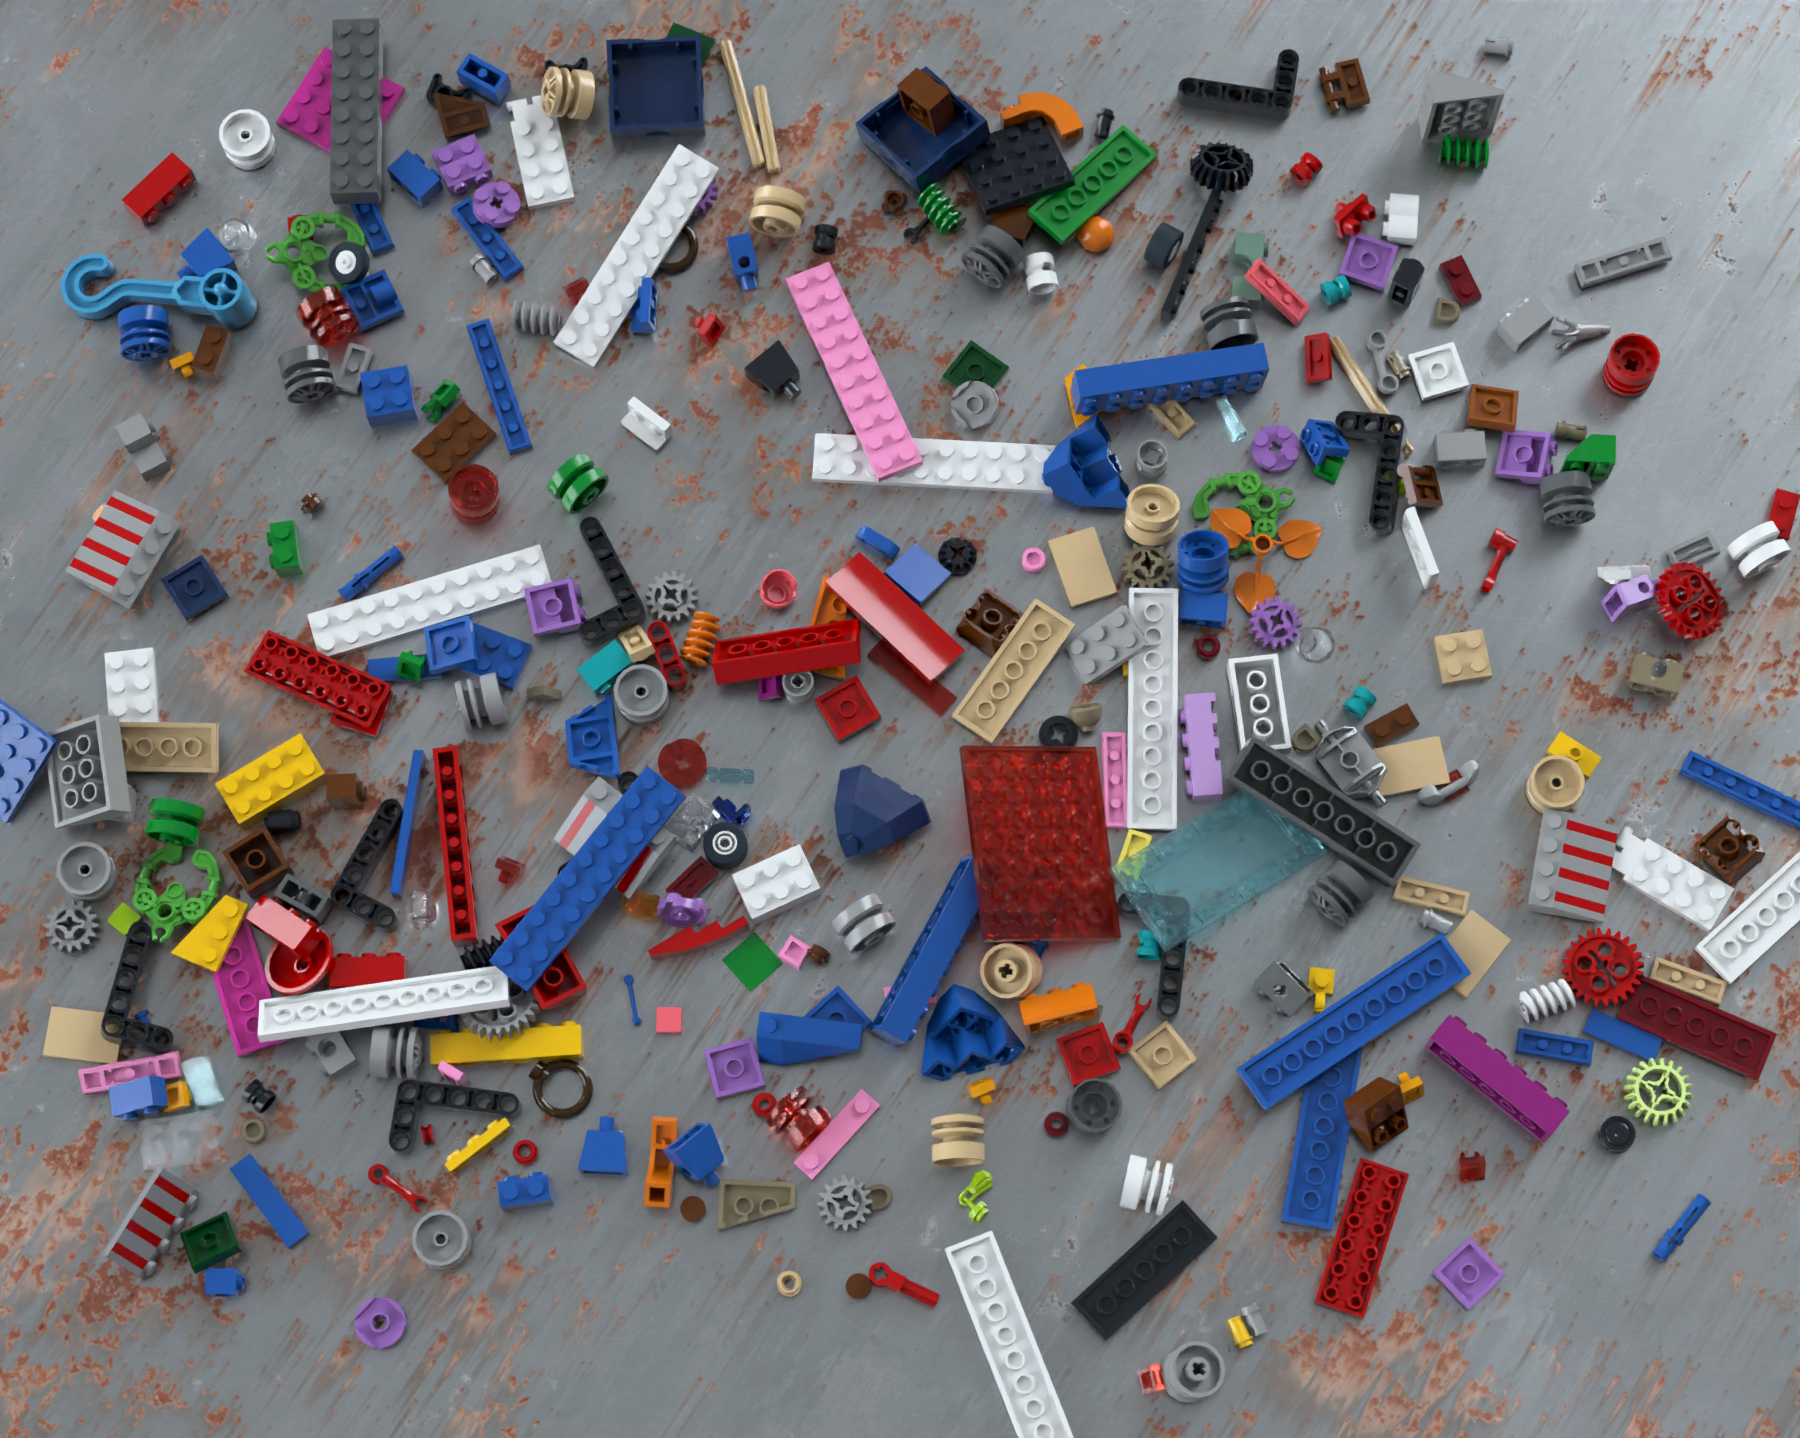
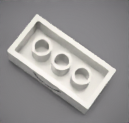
[1227,654,1291,756]

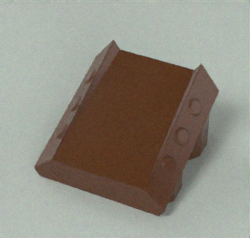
[956,589,1024,656]
[1693,816,1766,885]

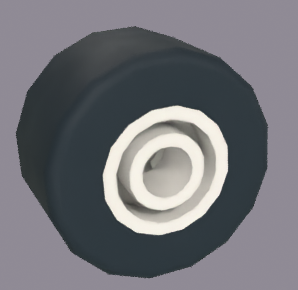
[1144,222,1184,270]
[703,822,748,869]

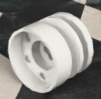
[1119,1154,1174,1216]

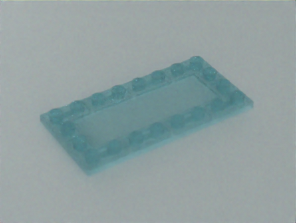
[1109,790,1327,953]

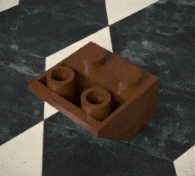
[1343,1076,1409,1152]

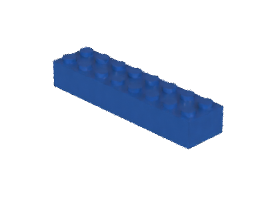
[1070,343,1269,416]
[868,853,1000,1045]

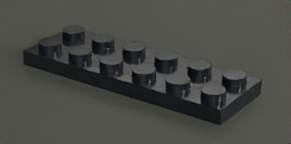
[1071,1200,1218,1342]

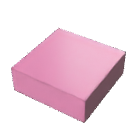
[778,935,811,970]

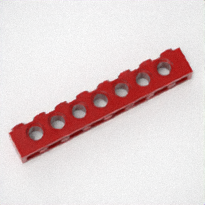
[433,746,480,947]

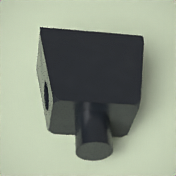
[744,340,802,400]

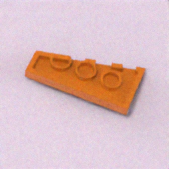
[809,576,847,681]

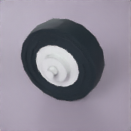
[328,242,370,285]

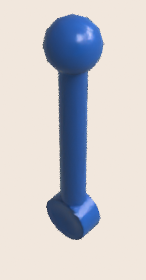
[624,975,641,1025]

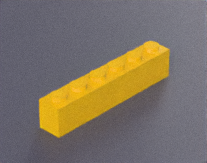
[430,1021,584,1069]

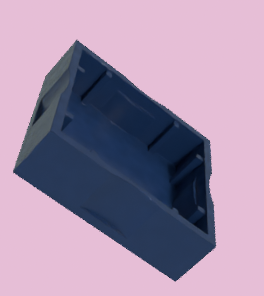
[606,36,705,139]
[855,66,991,193]

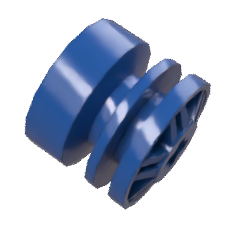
[117,305,171,362]
[1178,530,1229,594]

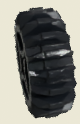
[1190,141,1254,193]

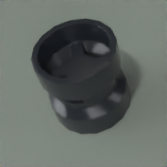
[812,224,838,255]
[241,1079,277,1114]

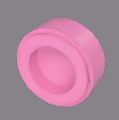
[1022,548,1046,573]

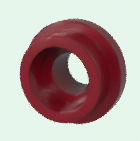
[1196,635,1221,659]
[1044,1112,1069,1137]

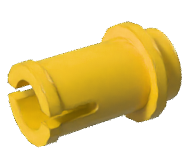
[1226,1315,1254,1350]

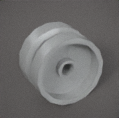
[614,664,670,725]
[57,842,118,903]
[831,893,896,954]
[412,1210,472,1271]
[1161,1341,1225,1403]

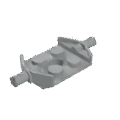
[1314,719,1387,808]

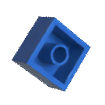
[360,365,418,427]

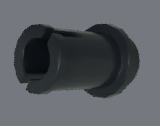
[1094,108,1115,140]

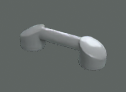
[1367,330,1399,394]
[1417,760,1480,805]

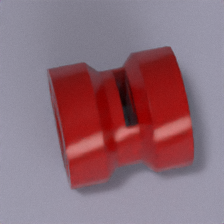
[1290,152,1323,186]

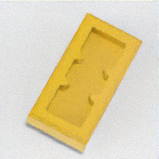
[1546,731,1602,779]

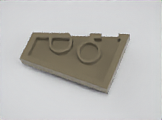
[717,1179,796,1231]

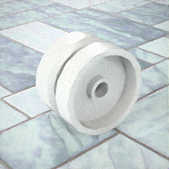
[219,109,275,170]
[1727,521,1791,579]

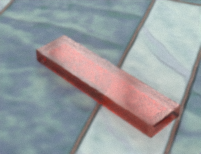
[867,640,957,718]

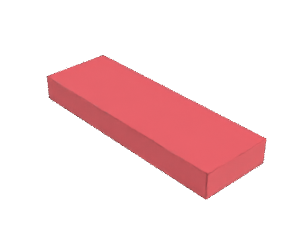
[1244,258,1310,325]

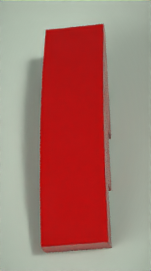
[648,916,750,960]

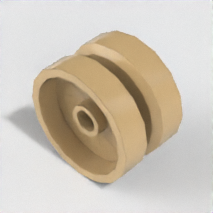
[749,186,806,238]
[1124,484,1180,546]
[1526,755,1585,813]
[980,943,1043,999]

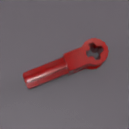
[869,1262,940,1307]

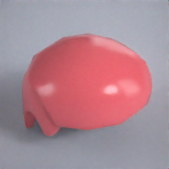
[760,569,797,609]

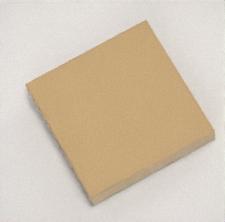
[1127,1020,1198,1091]

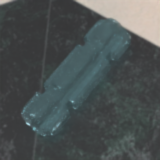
[1216,396,1247,441]
[706,767,754,784]

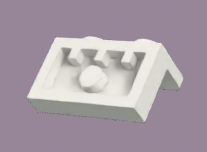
[621,396,672,451]

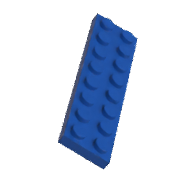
[1281,1047,1363,1231]

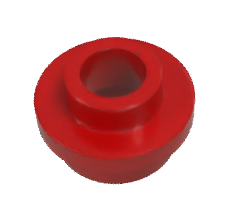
[752,1092,777,1118]
[513,1140,538,1165]

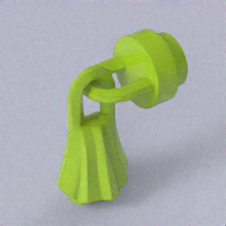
[958,1170,993,1222]

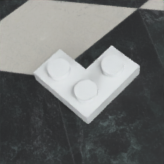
[1597,565,1651,584]

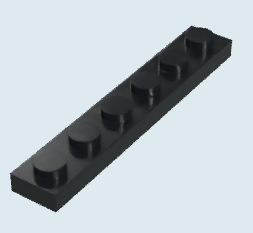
[1160,189,1224,322]

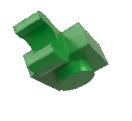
[421,379,461,422]

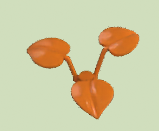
[1210,508,1323,613]

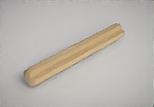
[753,85,780,173]

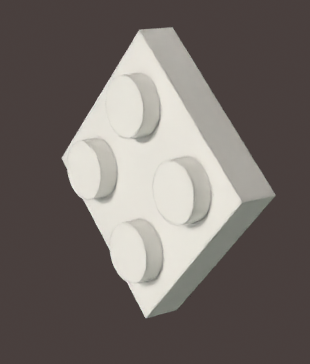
[1407,342,1469,401]

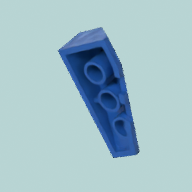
[756,1011,864,1065]

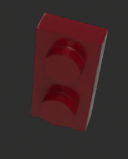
[1439,255,1482,307]
[665,856,719,899]

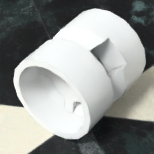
[1023,252,1059,295]

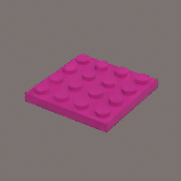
[276,47,405,153]

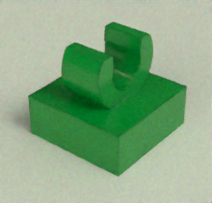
[1313,455,1345,483]
[396,650,425,683]

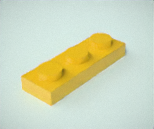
[444,1117,513,1176]

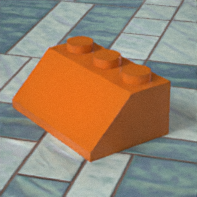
[1018,982,1099,1035]

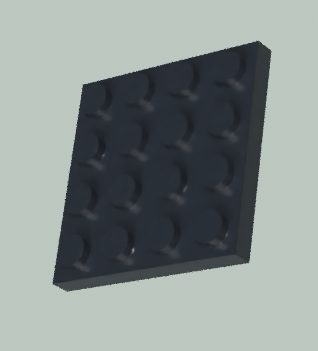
[960,116,1075,216]

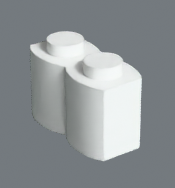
[1382,193,1419,246]

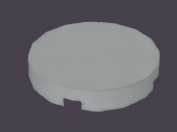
[951,381,999,429]

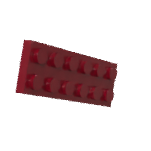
[1617,976,1777,1081]

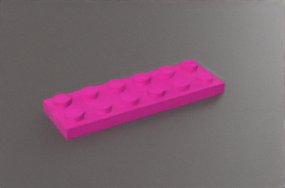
[211,913,287,1058]

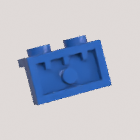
[631,277,658,333]
[1300,419,1350,466]

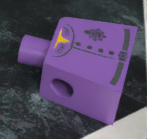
[1601,575,1660,623]

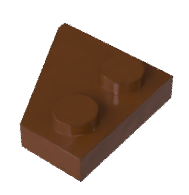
[433,93,491,138]

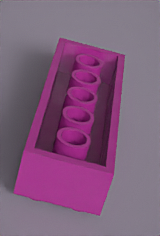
[1425,1014,1570,1143]

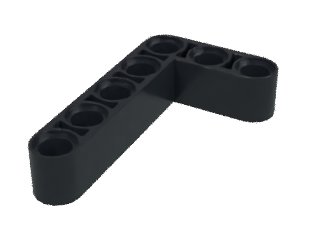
[1177,49,1299,121]
[1335,411,1408,535]
[579,517,646,648]
[330,798,403,933]
[1117,892,1190,1022]
[101,921,174,1054]
[389,1080,522,1156]

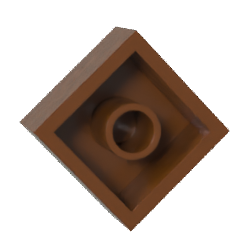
[897,67,956,137]
[222,826,294,899]

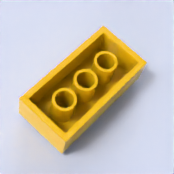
[215,733,326,831]

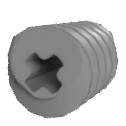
[511,300,564,336]

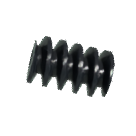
[459,935,504,970]

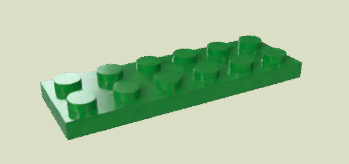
[1027,125,1158,245]

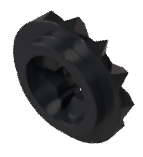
[938,537,977,574]
[1039,716,1078,755]

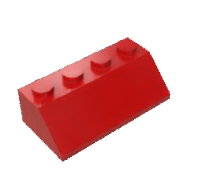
[495,905,587,1011]

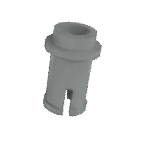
[1484,38,1514,57]
[469,254,499,284]
[1419,909,1453,935]
[1241,1303,1268,1338]

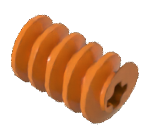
[680,611,721,667]

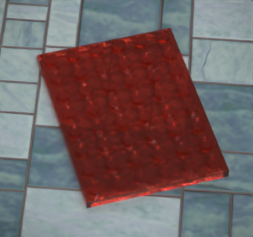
[959,745,1121,942]

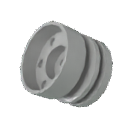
[454,672,508,732]
[370,1025,423,1080]

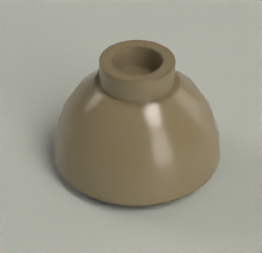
[1069,703,1103,732]

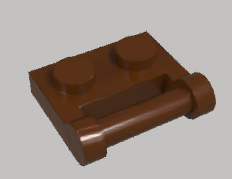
[1397,463,1443,508]

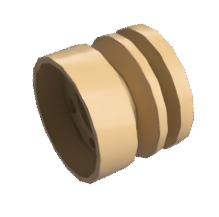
[541,66,595,120]
[931,1113,985,1166]

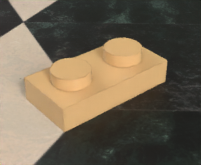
[617,624,655,663]

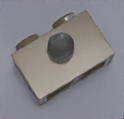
[1626,652,1685,700]

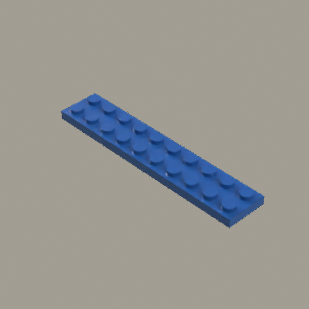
[489,766,687,993]
[1236,933,1471,1112]

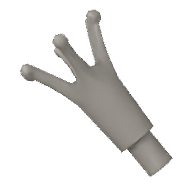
[1552,317,1611,350]

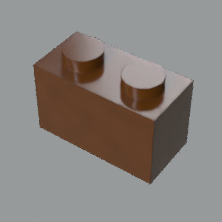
[191,324,234,383]
[326,773,368,811]

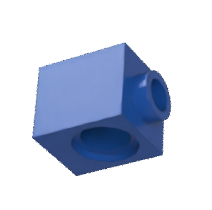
[205,1268,245,1297]

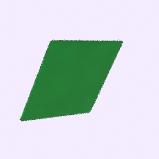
[722,932,783,991]

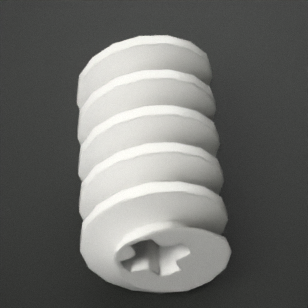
[1519,979,1576,1023]

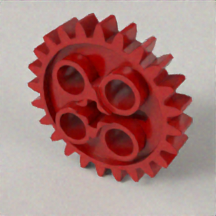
[1654,561,1726,640]
[1562,928,1644,1009]

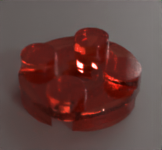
[658,738,707,788]

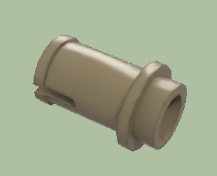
[1386,350,1412,382]
[1555,420,1587,441]

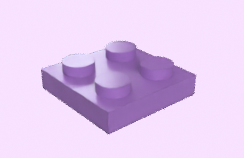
[1338,233,1398,291]
[704,1037,765,1099]
[1432,1237,1506,1310]

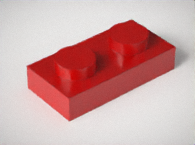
[1304,332,1332,384]
[1767,488,1800,542]

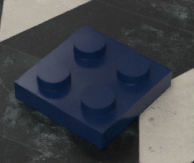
[161,555,228,621]

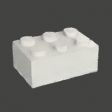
[732,844,821,925]

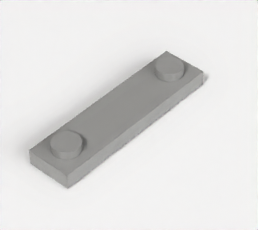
[1574,237,1673,288]

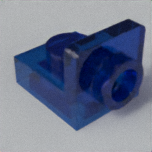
[712,796,751,825]

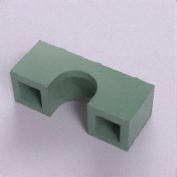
[1231,232,1269,309]

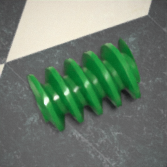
[1439,134,1490,169]
[917,182,966,236]

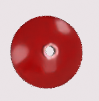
[265,928,333,995]

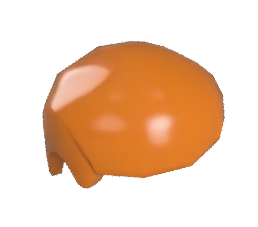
[1077,216,1115,253]

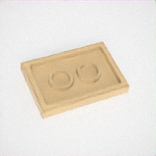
[1048,526,1117,609]
[1372,736,1450,799]
[1448,909,1511,999]
[43,1006,122,1064]

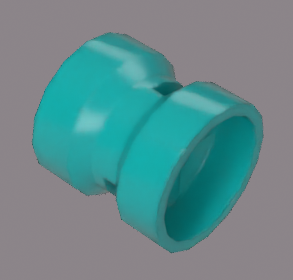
[1320,275,1352,306]
[1343,686,1377,720]
[1136,930,1163,961]

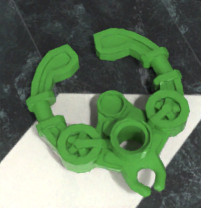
[265,211,365,296]
[1192,471,1295,559]
[132,844,224,943]

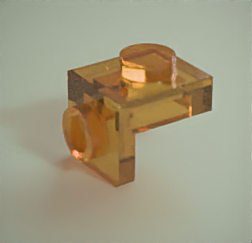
[618,890,660,921]

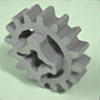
[645,571,698,624]
[44,899,100,954]
[817,1175,873,1232]

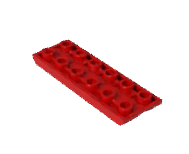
[244,630,392,728]
[1315,1158,1409,1319]

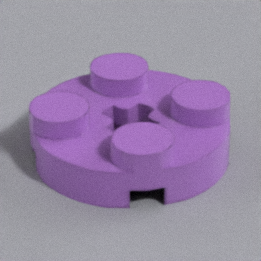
[472,181,520,228]
[1251,425,1300,474]
[656,893,707,928]
[355,1297,407,1350]

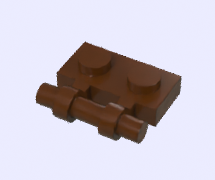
[1319,58,1370,113]

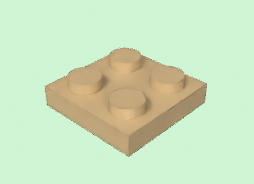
[1434,629,1492,685]

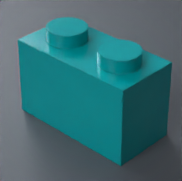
[576,640,634,698]

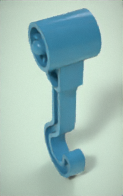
[61,254,257,328]

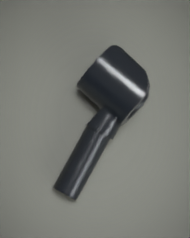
[903,216,930,244]

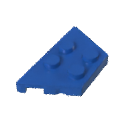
[565,694,621,779]

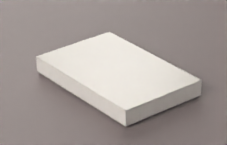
[1400,507,1440,590]

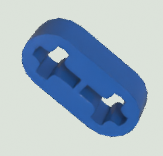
[855,525,900,560]

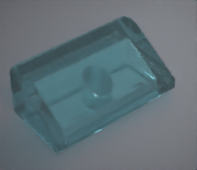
[180,1055,224,1111]

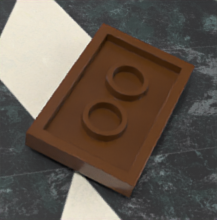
[411,402,497,485]

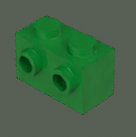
[266,520,304,578]

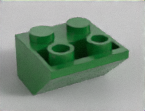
[1559,434,1616,481]

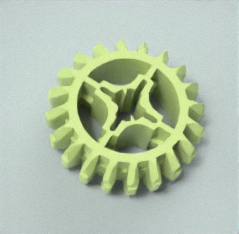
[1624,1058,1693,1126]

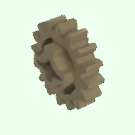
[1121,543,1174,588]

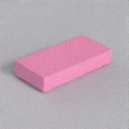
[438,1060,469,1087]

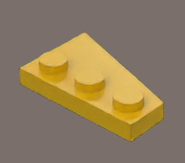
[171,895,249,974]

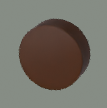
[680,1196,706,1223]
[846,1273,871,1300]

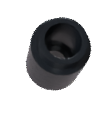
[264,809,302,836]

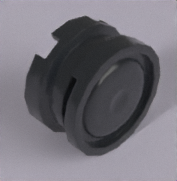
[1598,1116,1636,1154]

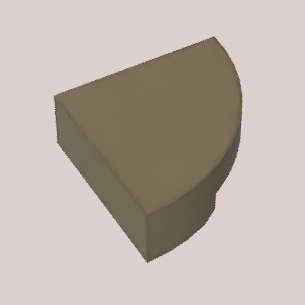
[526,685,561,701]

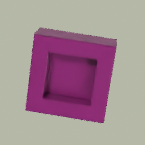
[758,675,783,701]

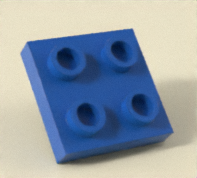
[341,270,405,332]

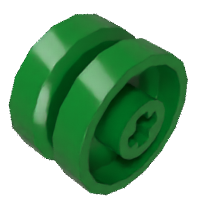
[547,453,609,514]
[144,798,205,847]

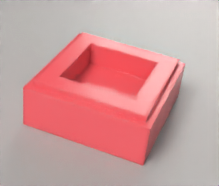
[656,1007,682,1034]

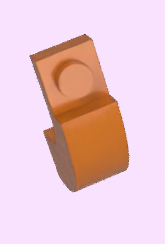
[1000,92,1084,145]
[644,1116,678,1208]

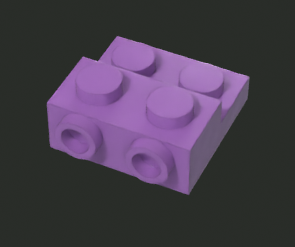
[431,134,493,195]
[1495,430,1558,484]
[524,578,587,637]

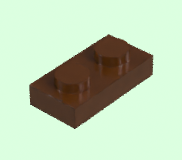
[1364,703,1420,748]

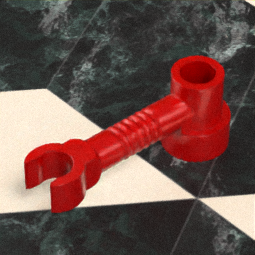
[1480,528,1518,593]
[1112,993,1152,1055]
[368,1164,428,1212]

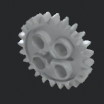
[461,978,540,1041]

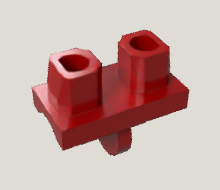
[1334,193,1377,238]

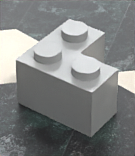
[115,413,171,482]

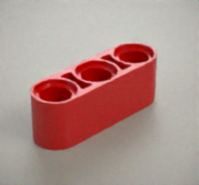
[647,621,687,693]

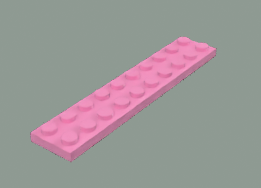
[785,262,923,482]

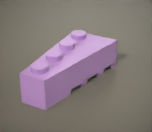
[1179,692,1223,802]

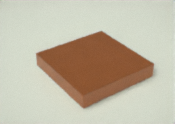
[1467,384,1519,432]

